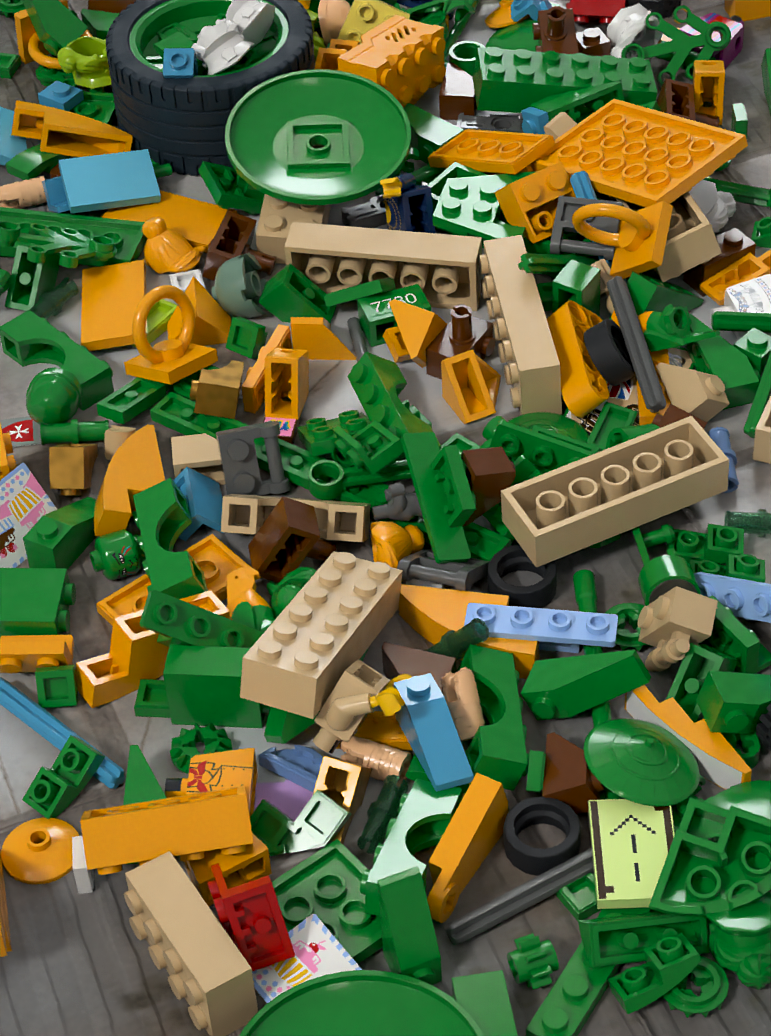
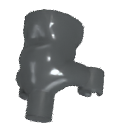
[372,483,423,522]

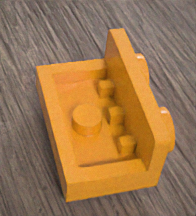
[0,635,74,673]

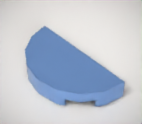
[259,745,323,792]

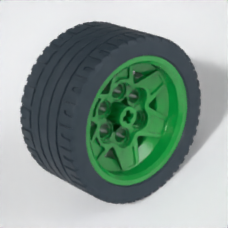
[106,0,315,176]

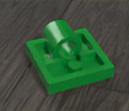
[198,161,265,215]
[297,410,371,467]

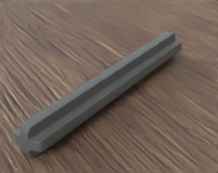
[607,276,666,413]
[445,848,594,944]

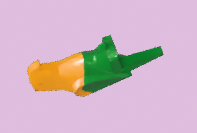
[611,303,720,352]
[226,567,275,632]

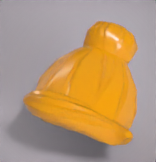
[142,217,206,274]
[370,521,425,569]

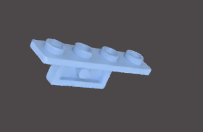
[694,572,771,623]
[463,603,618,653]

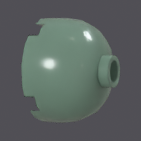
[212,253,267,319]

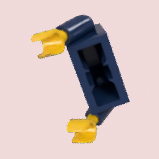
[380,173,436,233]

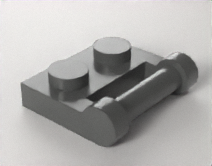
[550,196,624,261]
[216,421,290,496]
[397,549,490,591]

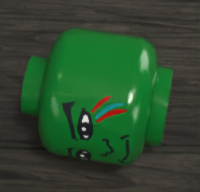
[90,529,146,581]

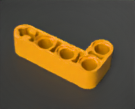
[546,300,609,418]

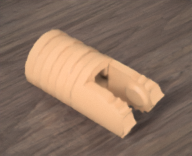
[0,176,47,209]
[441,667,485,742]
[341,736,412,787]

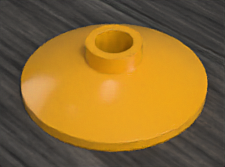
[485,0,530,28]
[1,817,79,885]

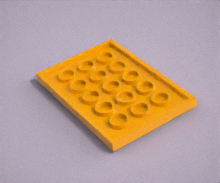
[531,99,748,207]

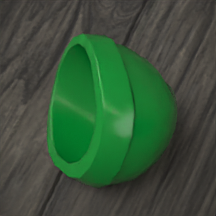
[26,367,82,424]

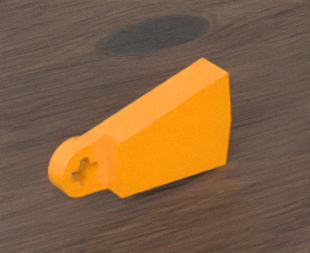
[427,773,508,923]

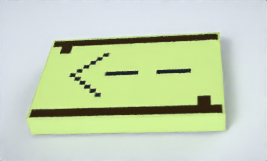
[588,799,675,909]

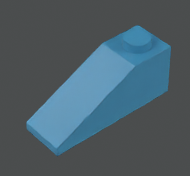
[394,673,474,792]

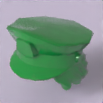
[705,891,771,990]

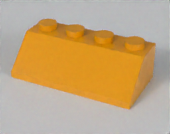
[80,786,253,875]

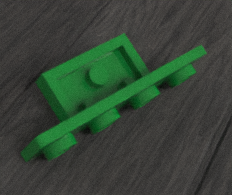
[489,420,599,470]
[401,432,476,564]
[139,590,264,648]

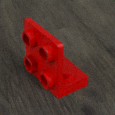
[207,863,295,972]

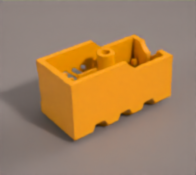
[337,15,446,107]

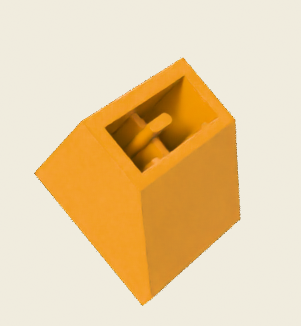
[494,161,576,244]

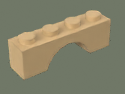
[221,494,371,542]

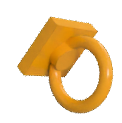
[14,0,93,69]
[572,201,673,279]
[124,285,218,385]

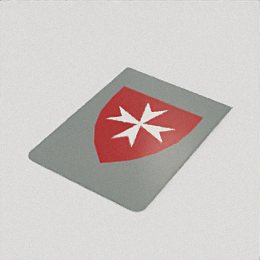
[0,416,41,447]

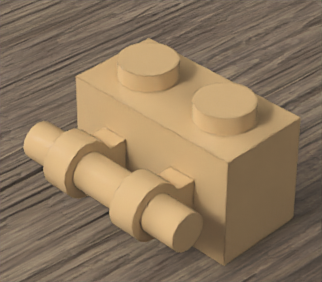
[638,586,718,672]

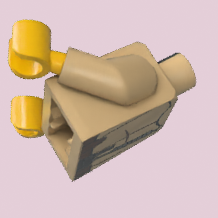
[313,659,412,754]

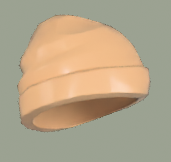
[318,0,351,46]

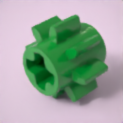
[507,933,559,990]

